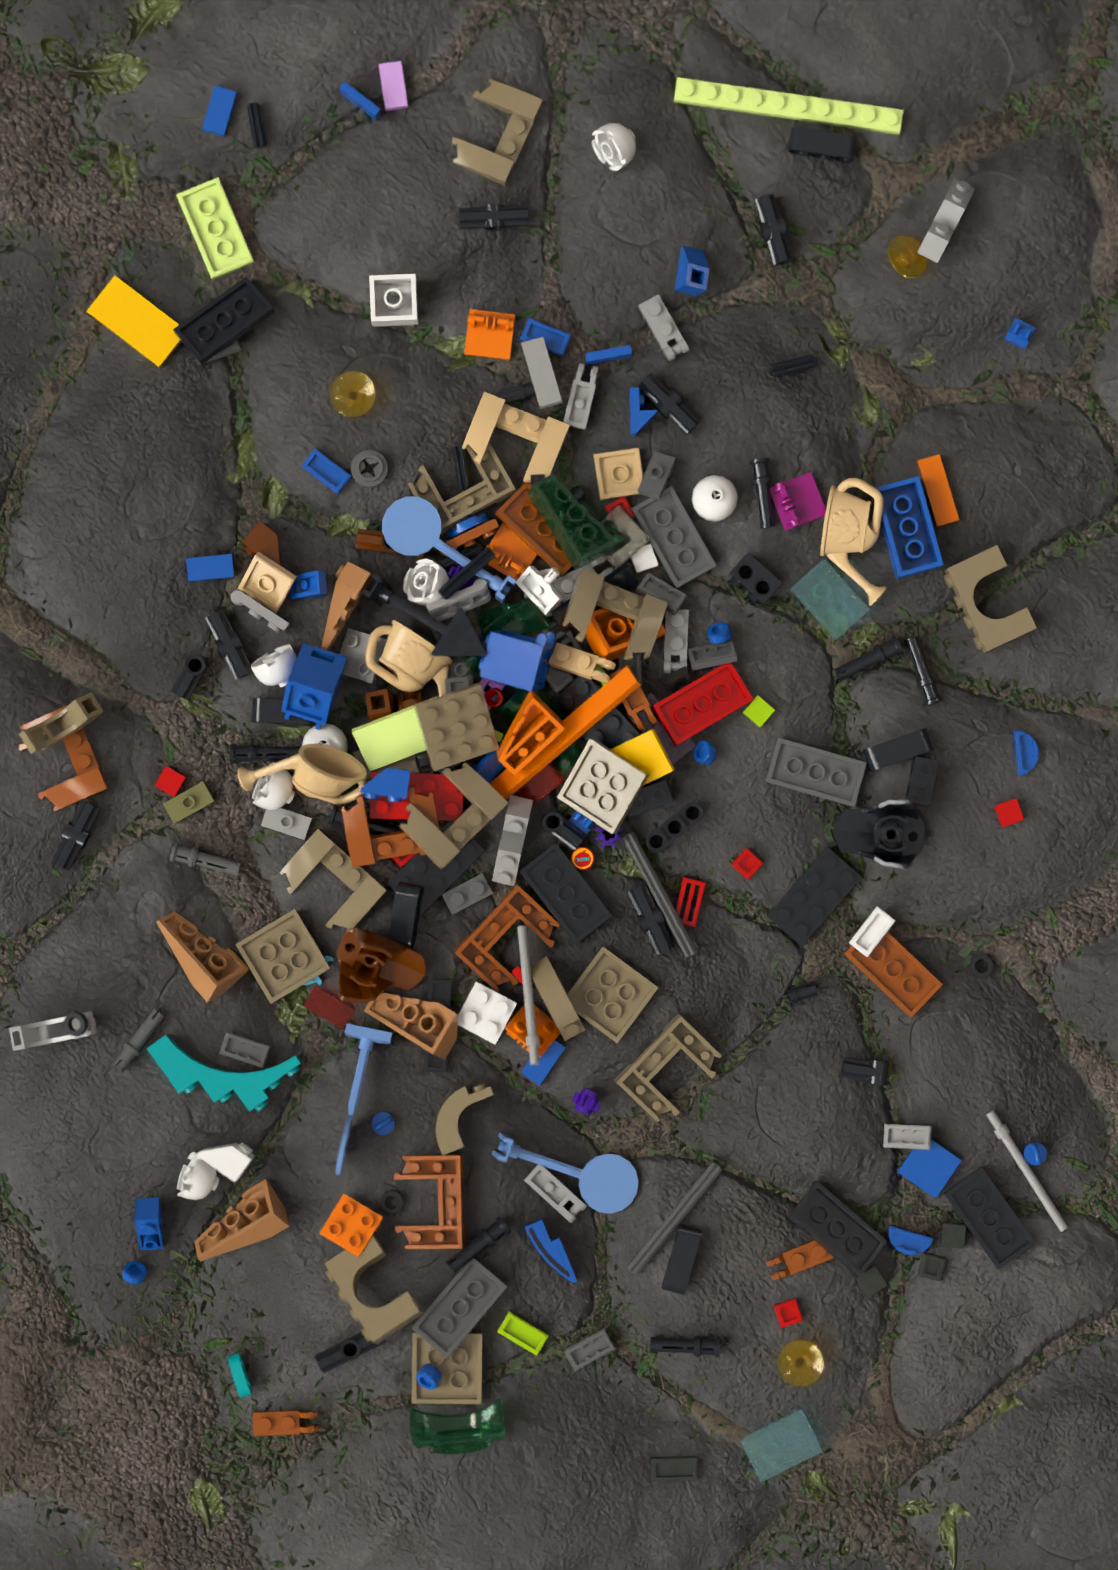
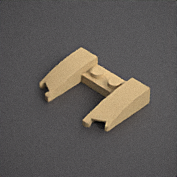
[462,392,570,482]

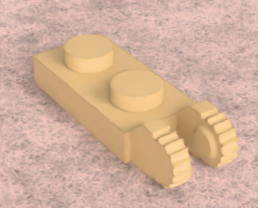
[548,643,616,683]

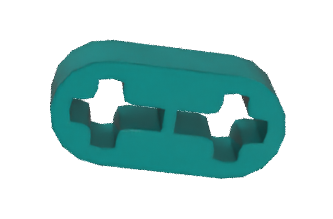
[227,1352,252,1398]

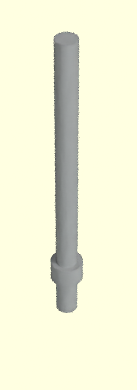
[517,926,540,1065]
[986,1109,1068,1232]

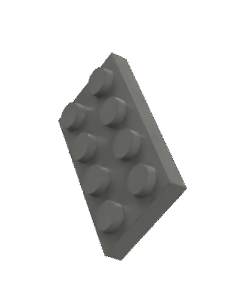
[631,486,716,589]
[765,738,867,807]
[412,1258,507,1359]

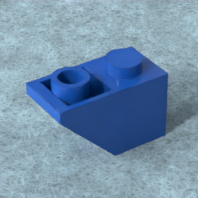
[675,246,710,296]
[360,767,410,802]
[135,1197,164,1250]

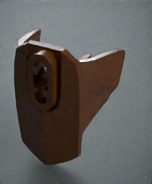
[336,927,426,1003]

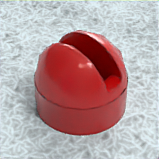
[485,688,504,707]

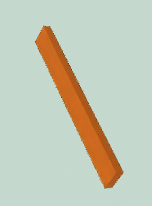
[489,666,641,800]

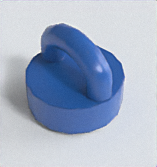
[707,622,732,644]
[693,740,716,765]
[372,1112,395,1135]
[1023,1142,1047,1165]
[122,1261,147,1284]
[416,1364,441,1390]

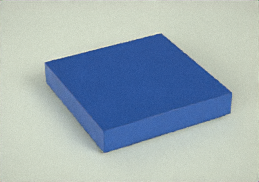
[897,1140,962,1199]

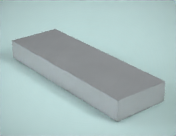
[521,337,562,409]

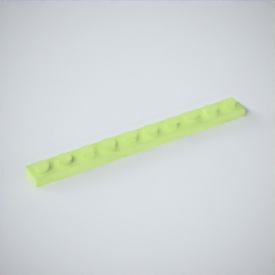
[674,77,903,135]

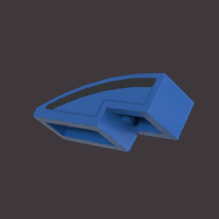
[525,1218,577,1283]

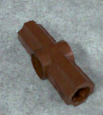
[356,528,425,558]

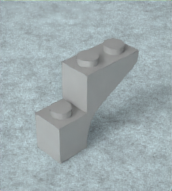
[917,179,975,263]
[492,795,533,886]
[9,1011,96,1051]

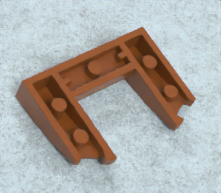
[19,705,109,811]
[342,786,441,867]
[453,884,560,992]
[394,1154,466,1249]

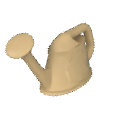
[820,478,887,606]
[365,620,453,696]
[238,744,367,805]

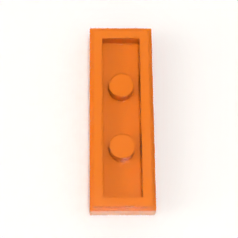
[917,454,959,527]

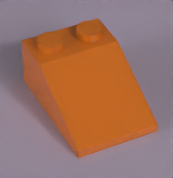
[585,595,667,661]

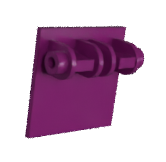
[770,472,826,531]

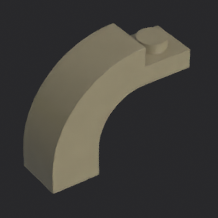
[19,692,104,754]
[530,957,585,1041]
[436,1083,494,1155]

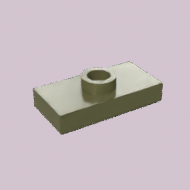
[163,781,215,824]

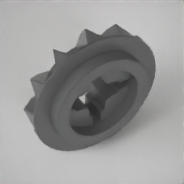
[351,450,388,487]

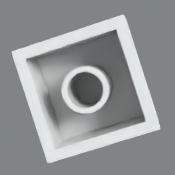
[369,274,418,326]
[458,981,517,1044]

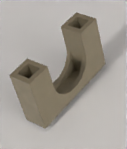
[944,545,1037,653]
[325,1234,423,1344]

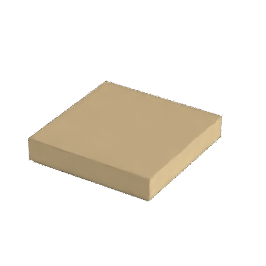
[593,448,643,500]
[238,552,297,613]

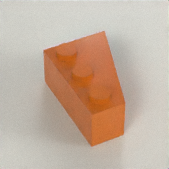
[496,691,565,776]

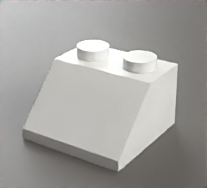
[197,1142,255,1182]

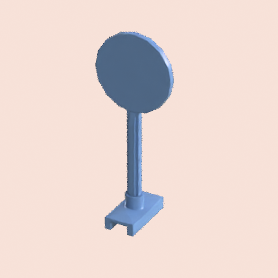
[382,497,516,604]
[336,1024,392,1175]
[492,1132,639,1214]

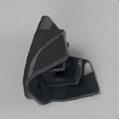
[833,800,925,869]

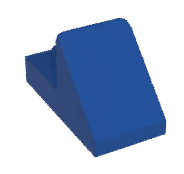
[629,388,658,437]
[290,570,327,600]

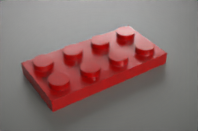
[651,663,754,746]
[370,772,463,821]

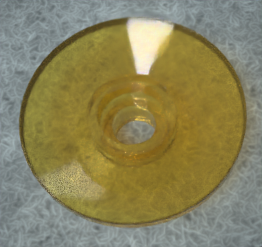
[888,235,927,278]
[330,371,376,417]
[777,1340,824,1387]

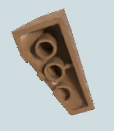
[321,562,373,651]
[156,912,249,1003]
[364,993,458,1060]
[195,1179,289,1261]

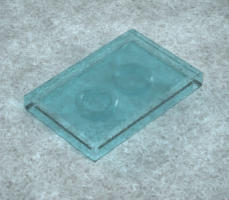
[789,559,870,640]
[740,1408,823,1482]

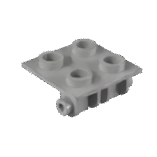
[340,628,387,684]

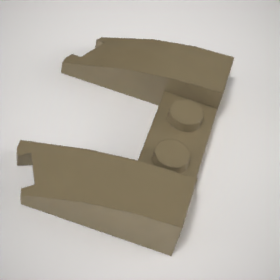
[452,80,543,186]
[408,442,516,535]
[563,568,668,660]
[400,762,508,868]
[280,829,388,931]
[614,1014,721,1122]

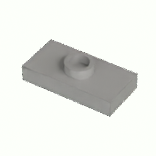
[261,808,312,840]
[883,1124,932,1150]

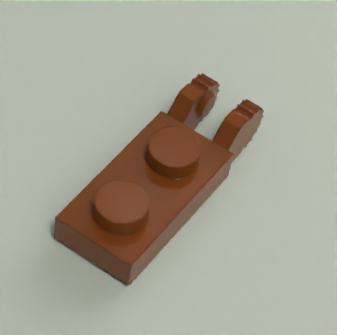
[440,519,499,557]
[608,664,658,731]
[766,1240,834,1280]
[253,1409,319,1436]

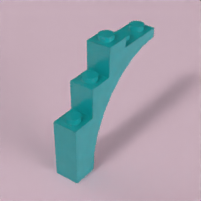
[147,1034,302,1112]

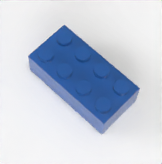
[874,476,944,580]

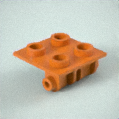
[464,309,515,360]
[487,523,537,581]
[504,1004,560,1058]
[319,1193,383,1257]

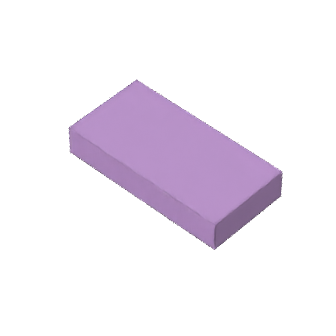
[379,61,408,111]

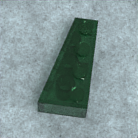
[528,474,619,571]

